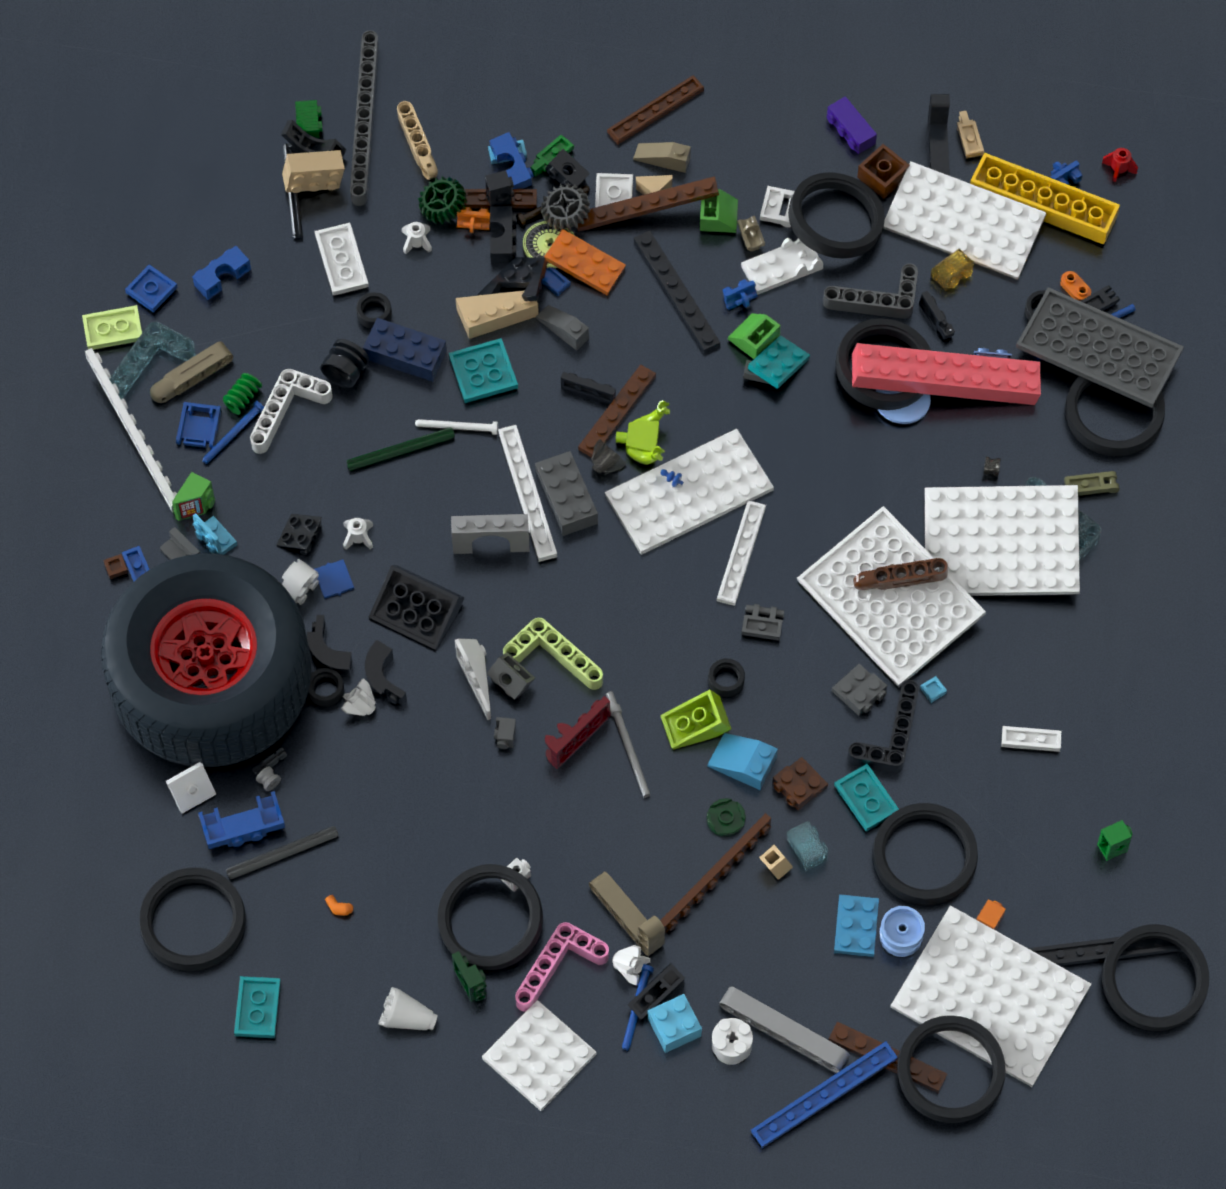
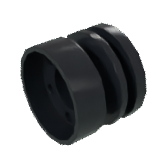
[320,339,369,388]

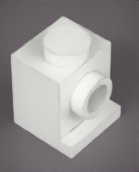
[501,858,531,892]

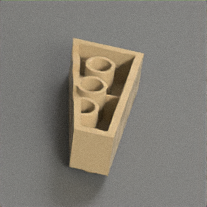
[456,291,538,339]

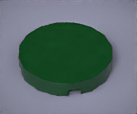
[706,798,746,837]

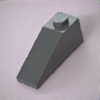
[536,305,589,351]

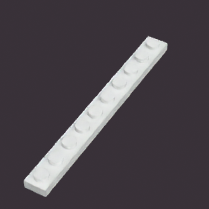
[85,348,177,513]

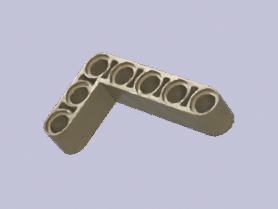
[589,871,665,956]

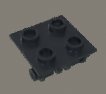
[277,514,322,555]

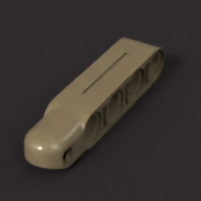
[150,341,233,403]

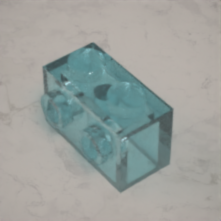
[787,821,829,871]

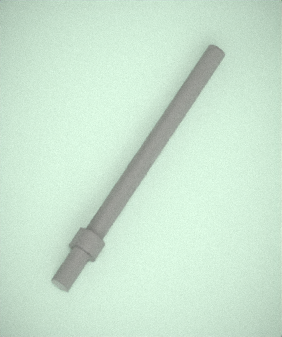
[606,691,651,798]

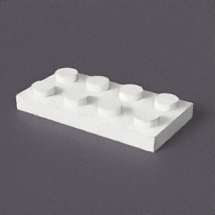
[315,223,369,296]

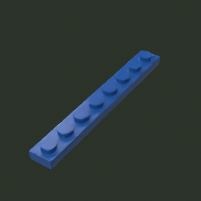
[751,1041,898,1148]

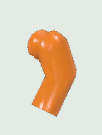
[325,895,354,916]

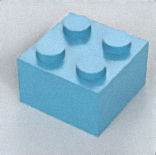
[648,994,702,1053]

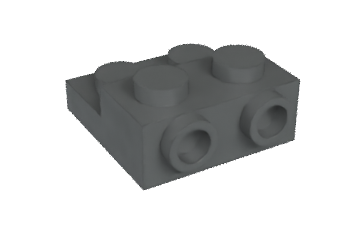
[832,664,887,716]

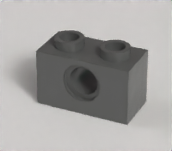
[487,652,535,700]

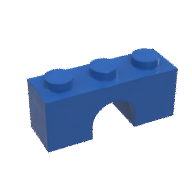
[489,132,534,189]
[192,246,251,300]

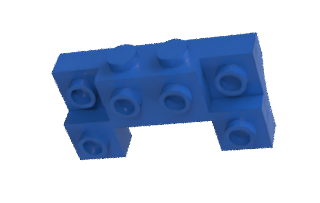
[198,791,285,849]

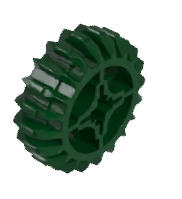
[418,176,467,225]

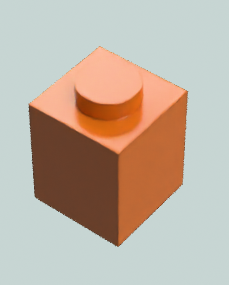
[976,899,1006,930]

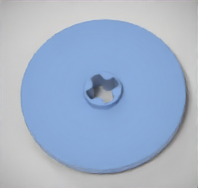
[876,389,931,424]

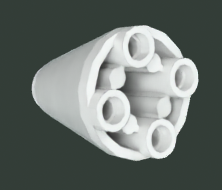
[378,987,438,1030]

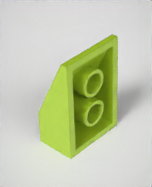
[660,690,731,750]

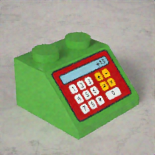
[172,472,215,521]

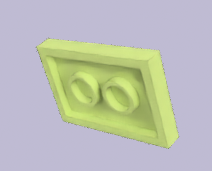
[82,305,143,350]

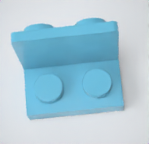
[193,513,237,555]

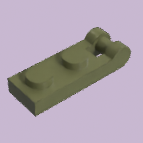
[1064,471,1120,496]

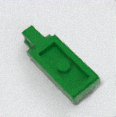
[530,135,574,177]

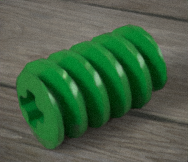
[223,373,262,415]

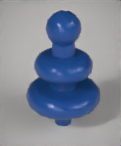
[660,469,684,487]

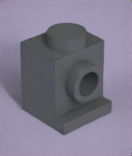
[494,717,516,749]

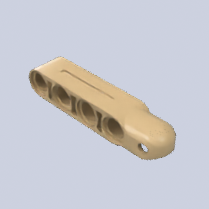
[397,101,438,180]

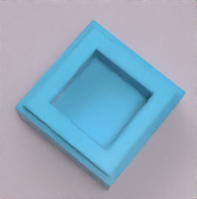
[920,676,947,703]

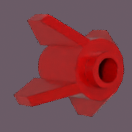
[1102,148,1138,182]

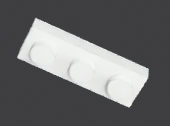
[1001,726,1061,752]

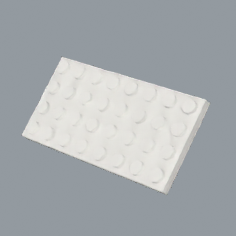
[883,161,1046,280]
[605,429,774,555]

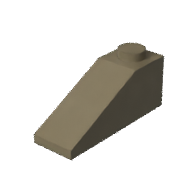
[633,142,691,173]

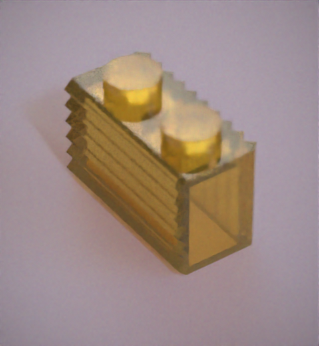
[931,248,974,291]

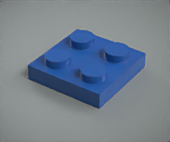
[125,264,178,313]

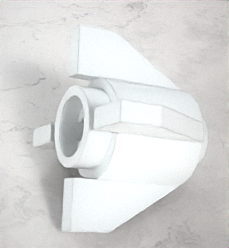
[402,222,432,254]
[343,518,373,550]
[341,678,376,716]
[612,945,650,985]

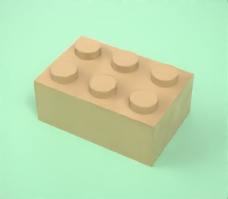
[282,150,345,193]

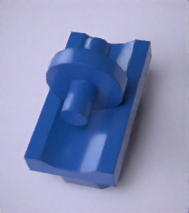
[1050,160,1083,185]
[723,279,758,310]

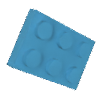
[834,894,879,957]

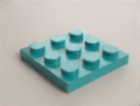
[448,338,518,403]

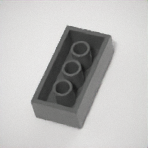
[535,451,598,536]

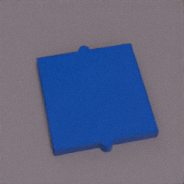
[314,559,354,599]

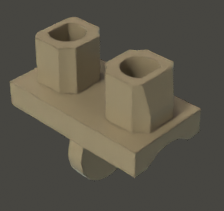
[737,216,765,251]

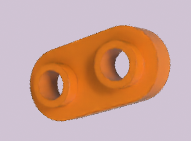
[1060,271,1091,301]

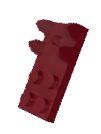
[545,696,610,769]

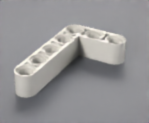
[250,369,333,454]

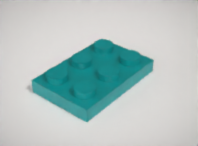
[748,335,810,389]
[834,764,899,832]
[234,976,281,1038]

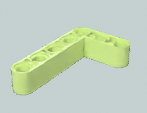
[503,618,603,690]

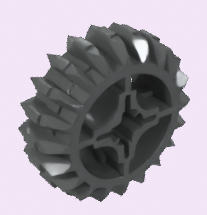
[541,183,590,231]

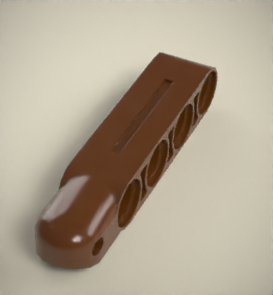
[853,558,948,590]

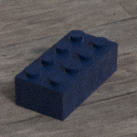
[363,318,447,382]

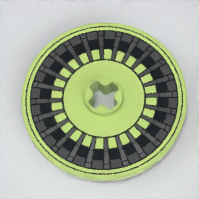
[523,221,575,268]

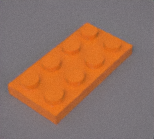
[544,229,626,295]

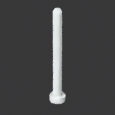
[415,419,498,435]

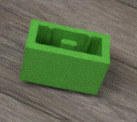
[700,189,738,233]
[728,313,781,359]

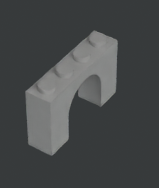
[451,514,530,554]

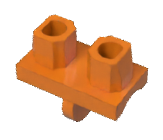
[457,207,490,233]

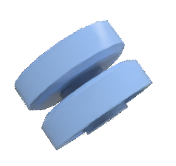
[879,906,925,957]

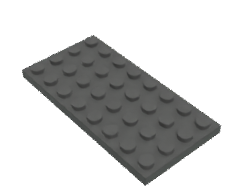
[1016,287,1184,408]

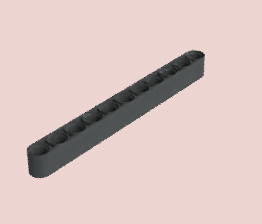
[350,30,379,206]

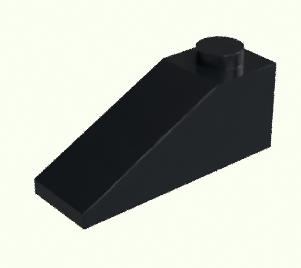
[627,963,685,1019]

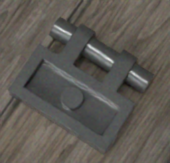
[741,604,784,641]

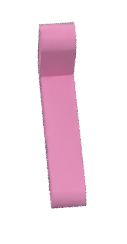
[515,922,609,1012]

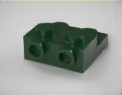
[452,951,487,1002]

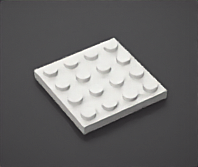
[482,1000,597,1111]

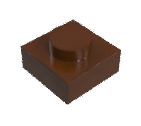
[103,554,128,579]

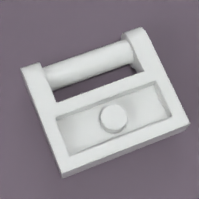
[760,186,794,227]

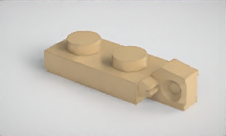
[957,111,984,158]

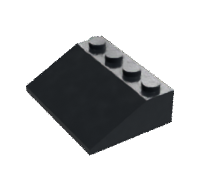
[368,565,465,650]

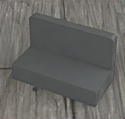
[160,527,200,560]

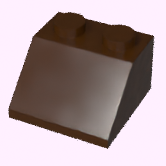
[857,144,910,199]

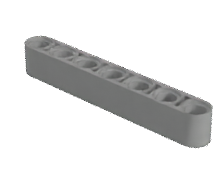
[719,987,850,1073]

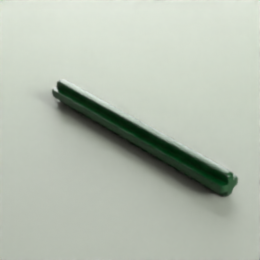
[347,428,455,470]

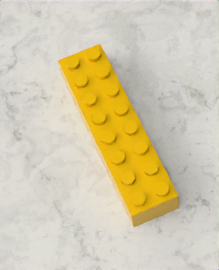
[970,153,1120,245]

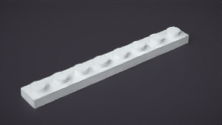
[498,425,557,562]

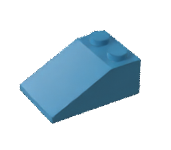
[707,733,778,790]

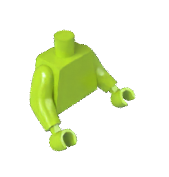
[616,401,670,465]

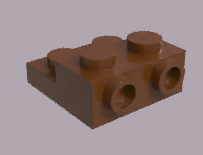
[772,757,828,810]

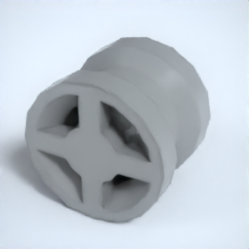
[256,766,281,791]

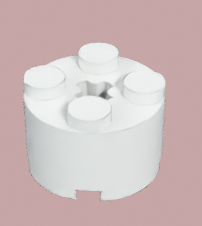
[282,559,319,605]
[712,1018,753,1065]

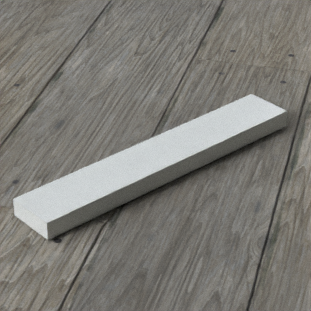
[717,500,766,606]

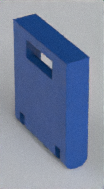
[176,402,222,448]

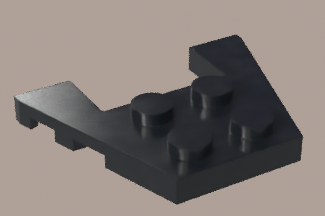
[477,257,548,301]

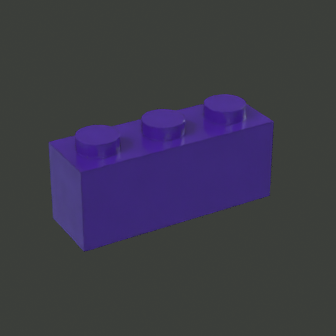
[827,96,877,154]

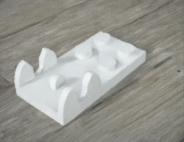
[741,238,823,295]

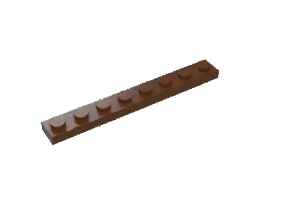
[577,176,719,232]
[660,813,771,933]

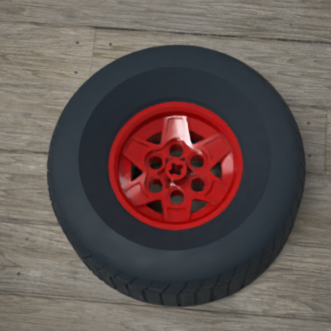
[101,554,311,767]

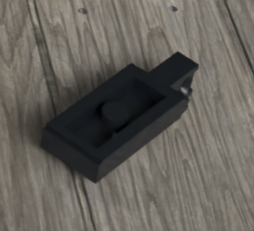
[919,291,955,339]

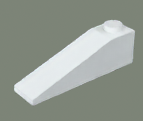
[455,639,491,720]

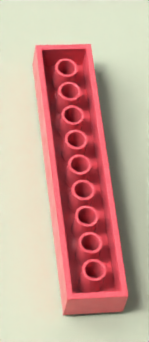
[852,343,1041,405]

